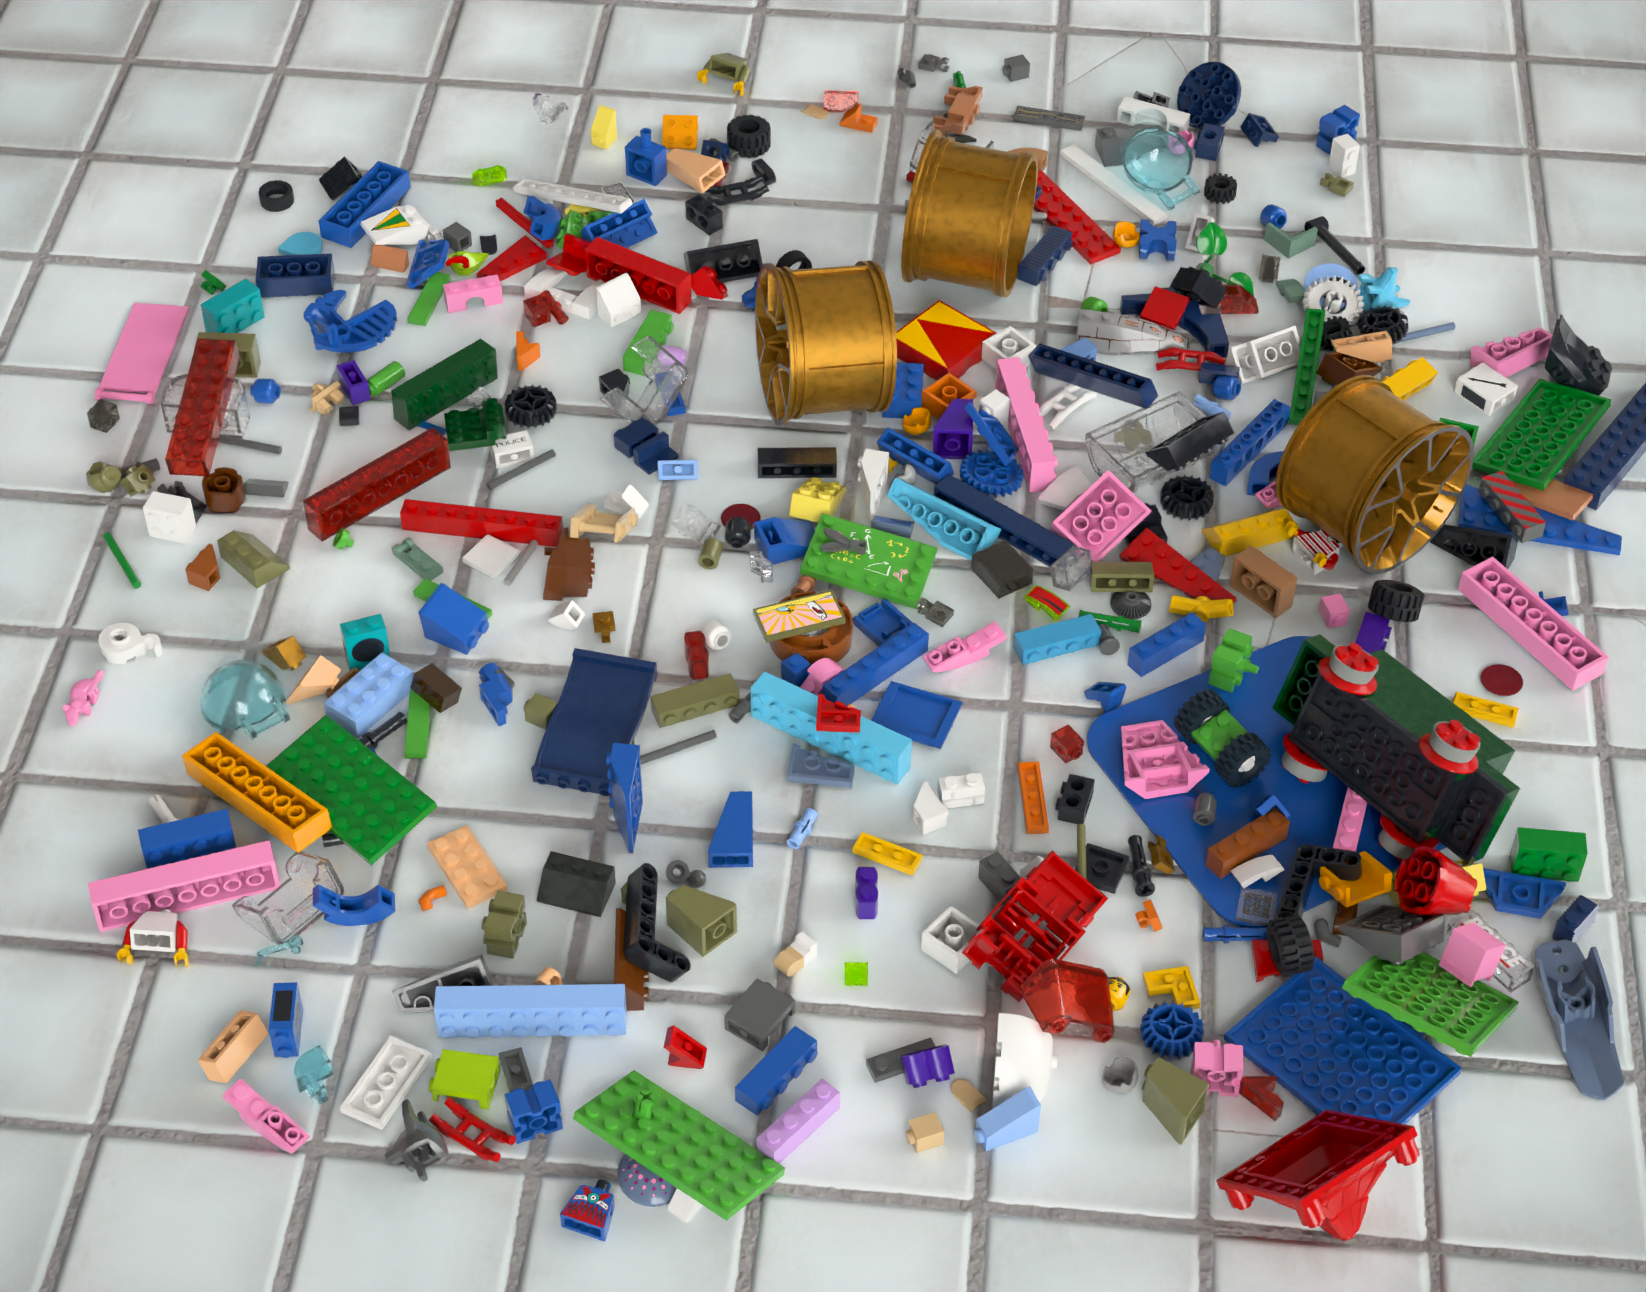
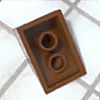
[1317,352,1382,386]

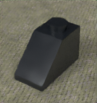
[599,368,630,412]

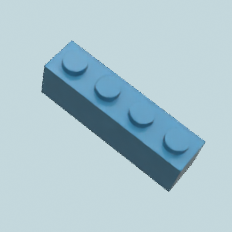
[1013,614,1101,665]

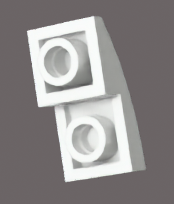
[1231,855,1284,889]

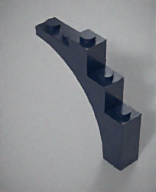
[1120,287,1229,357]

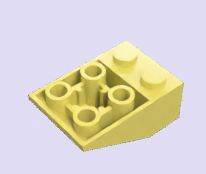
[789,477,847,523]

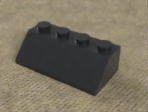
[683,239,763,283]
[1145,412,1234,471]

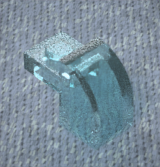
[294,1045,334,1104]

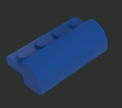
[581,199,658,248]

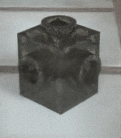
[87,399,120,433]

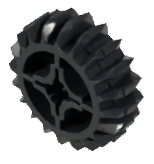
[1357,305,1409,344]
[504,384,557,429]
[1160,474,1214,521]

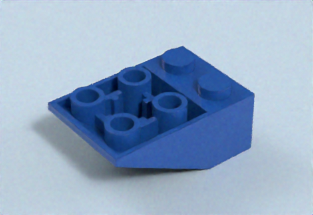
[754,517,815,566]

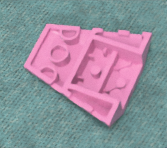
[1121,720,1210,799]

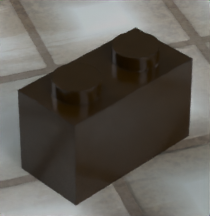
[410,663,462,713]

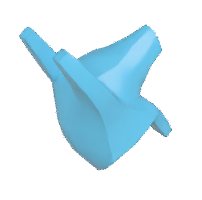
[1357,267,1410,311]

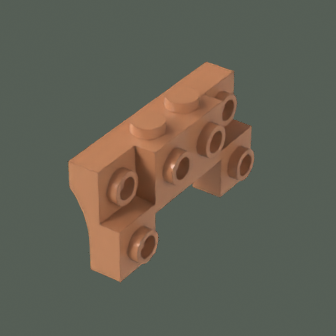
[929,86,983,137]

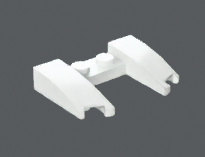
[524,268,604,319]

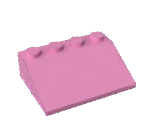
[1050,470,1152,562]

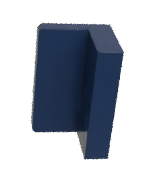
[1199,362,1240,384]
[633,431,678,475]

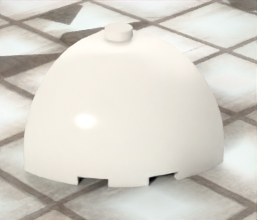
[992,1013,1057,1109]

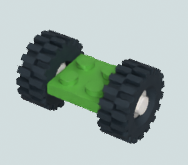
[1174,689,1272,788]

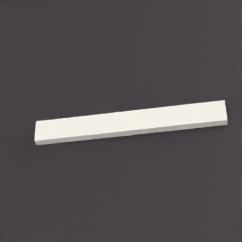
[1060,144,1167,226]
[513,178,632,213]

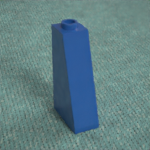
[708,791,753,868]

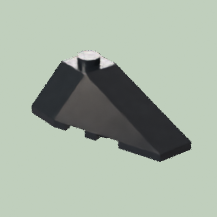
[1430,525,1518,569]

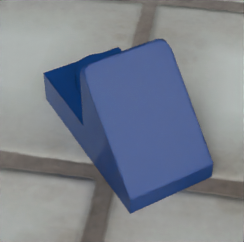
[1084,682,1126,713]

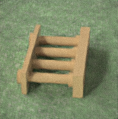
[570,503,638,543]

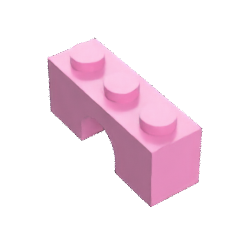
[443,275,503,313]

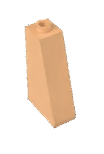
[666,148,725,193]

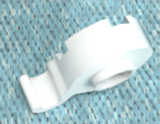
[98,623,163,664]

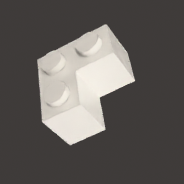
[973,390,1010,429]

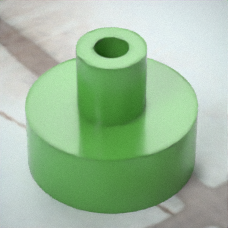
[333,528,354,550]

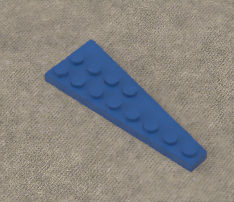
[1458,485,1622,555]

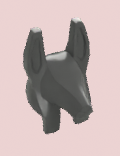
[385,1099,449,1182]

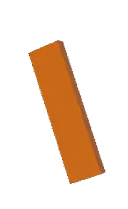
[1017,761,1049,834]

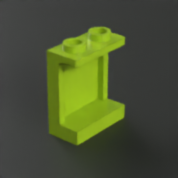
[429,1049,500,1110]

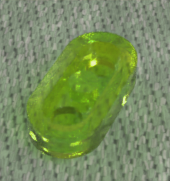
[472,165,507,186]

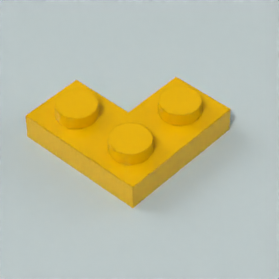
[1143,966,1201,1009]

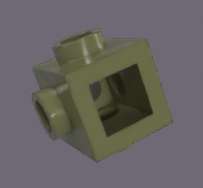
[120,464,156,497]

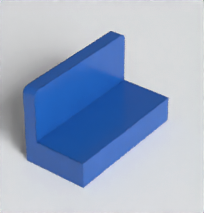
[1250,795,1291,818]

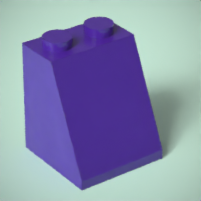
[933,399,973,460]

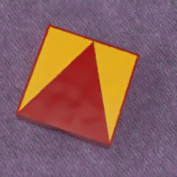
[896,300,997,381]

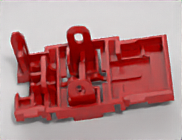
[962,850,1108,1002]

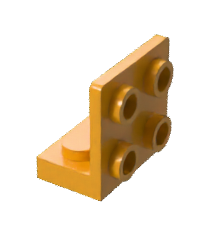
[662,115,699,150]

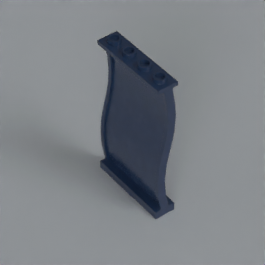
[531,648,658,796]

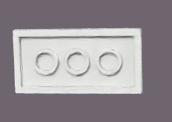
[340,1036,432,1130]

